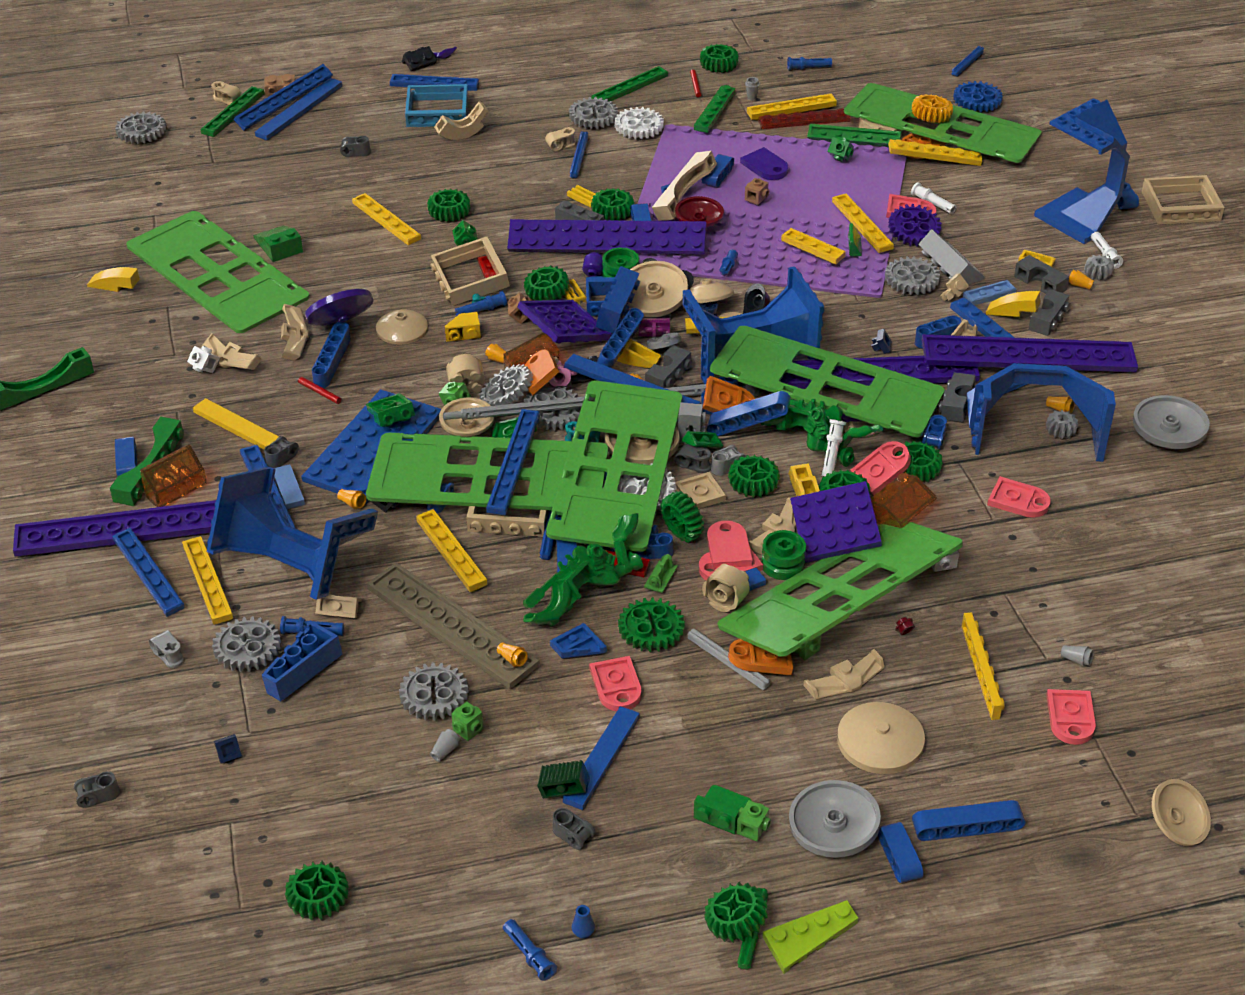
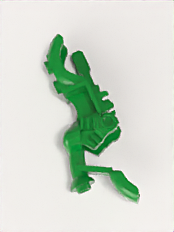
[760,393,883,467]
[523,513,644,627]

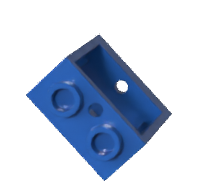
[586,277,615,316]

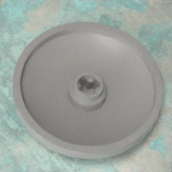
[1133,395,1210,449]
[789,780,881,858]

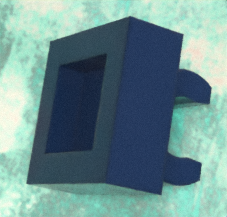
[871,329,892,354]
[214,734,242,763]

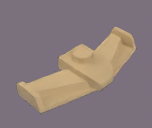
[281,304,309,361]
[202,333,261,370]
[748,498,796,555]
[803,649,885,700]

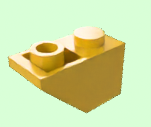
[445,312,481,342]

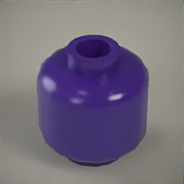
[582,252,603,277]

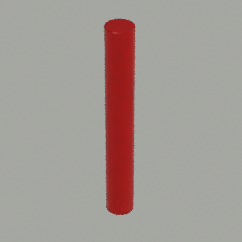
[690,70,701,97]
[298,377,341,404]

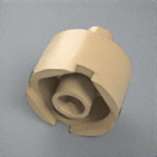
[446,354,485,393]
[702,564,750,612]

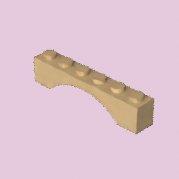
[652,151,717,221]

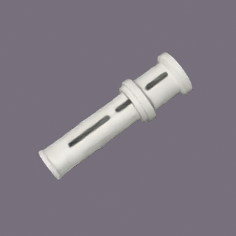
[911,182,956,214]
[1091,232,1123,269]
[822,419,846,476]

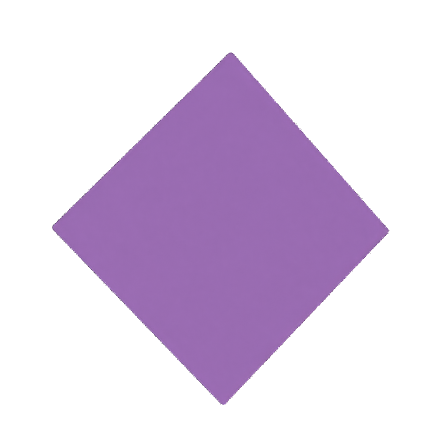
[637,124,907,298]

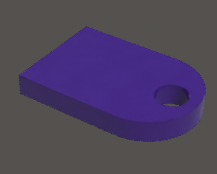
[740,147,788,180]

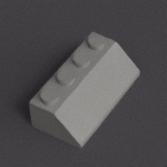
[918,229,985,284]

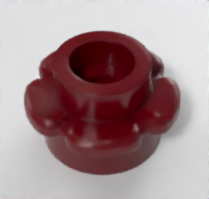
[895,617,915,635]

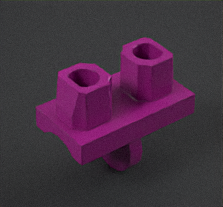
[639,318,670,337]

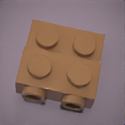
[264,74,295,97]

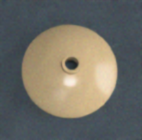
[690,279,734,303]
[376,309,428,345]
[439,398,495,437]
[1152,779,1211,846]

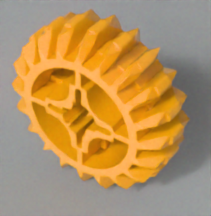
[912,94,953,123]

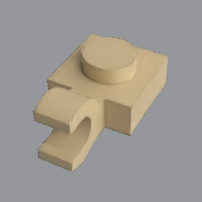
[940,273,969,301]

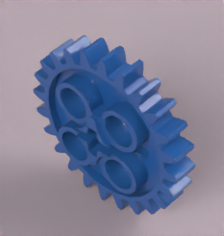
[953,81,1003,112]

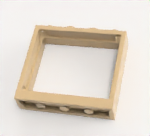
[1142,175,1225,224]
[430,237,510,306]
[466,479,548,537]

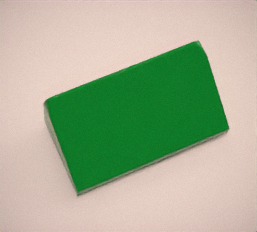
[848,223,862,256]
[682,431,723,448]

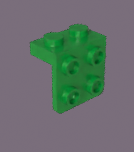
[694,785,752,834]

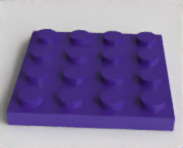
[517,300,612,344]
[790,481,882,563]

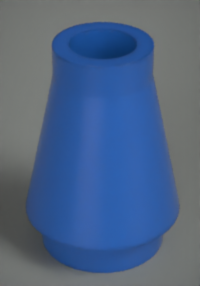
[571,905,595,938]

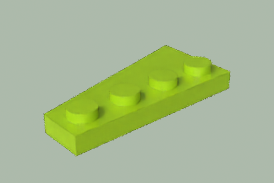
[762,900,858,974]

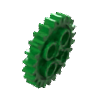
[618,597,685,652]

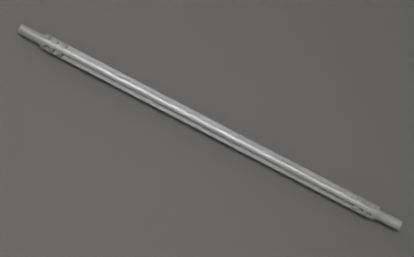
[443,384,706,420]

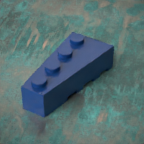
[595,266,641,333]
[262,620,343,702]

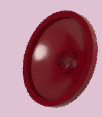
[675,196,724,228]

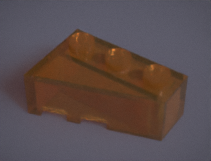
[503,333,560,370]

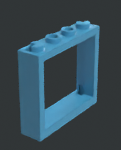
[405,84,468,127]

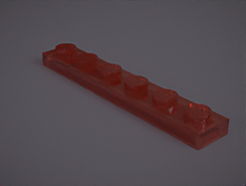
[758,108,850,129]

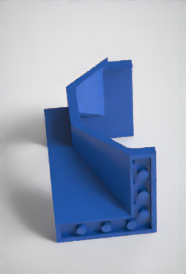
[1034,98,1130,244]
[682,266,825,384]
[967,363,1116,462]
[206,466,378,600]

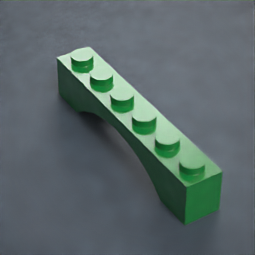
[0,347,94,411]
[110,416,184,506]

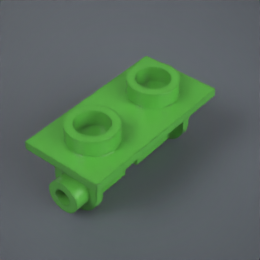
[644,554,678,593]

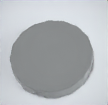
[647,333,682,349]

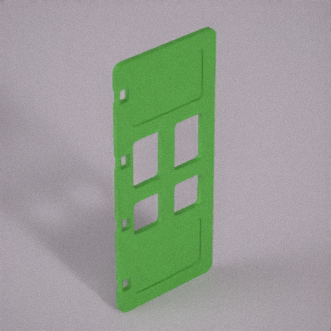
[844,83,1042,163]
[126,211,309,333]
[710,326,945,437]
[546,380,682,552]
[366,432,608,510]
[717,518,963,656]

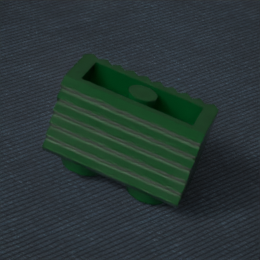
[537,760,589,799]

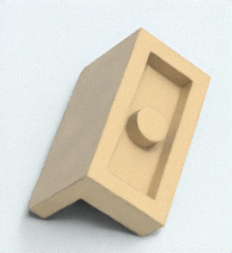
[315,594,362,618]

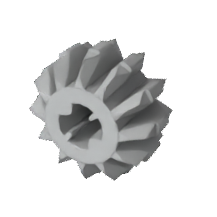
[1084,254,1114,281]
[1046,410,1078,439]

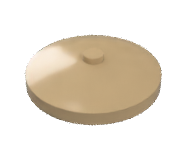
[627,261,688,317]
[605,427,679,465]
[837,702,925,774]

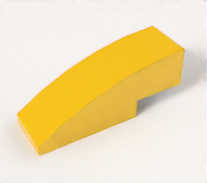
[87,267,140,292]
[986,291,1041,317]
[617,339,661,368]
[788,463,820,496]

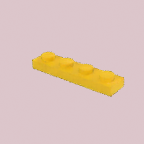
[781,228,846,264]

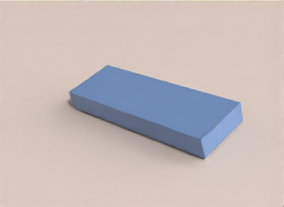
[963,280,1016,305]
[274,464,305,509]

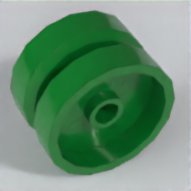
[602,247,639,278]
[762,530,806,580]

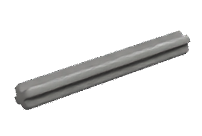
[688,628,770,690]

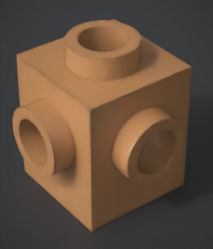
[745,178,770,205]
[508,292,532,324]

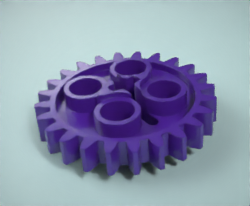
[888,204,942,247]

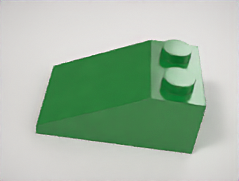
[253,225,303,262]

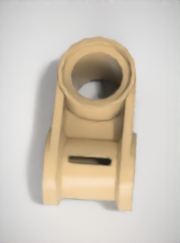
[211,81,241,105]
[545,127,576,151]

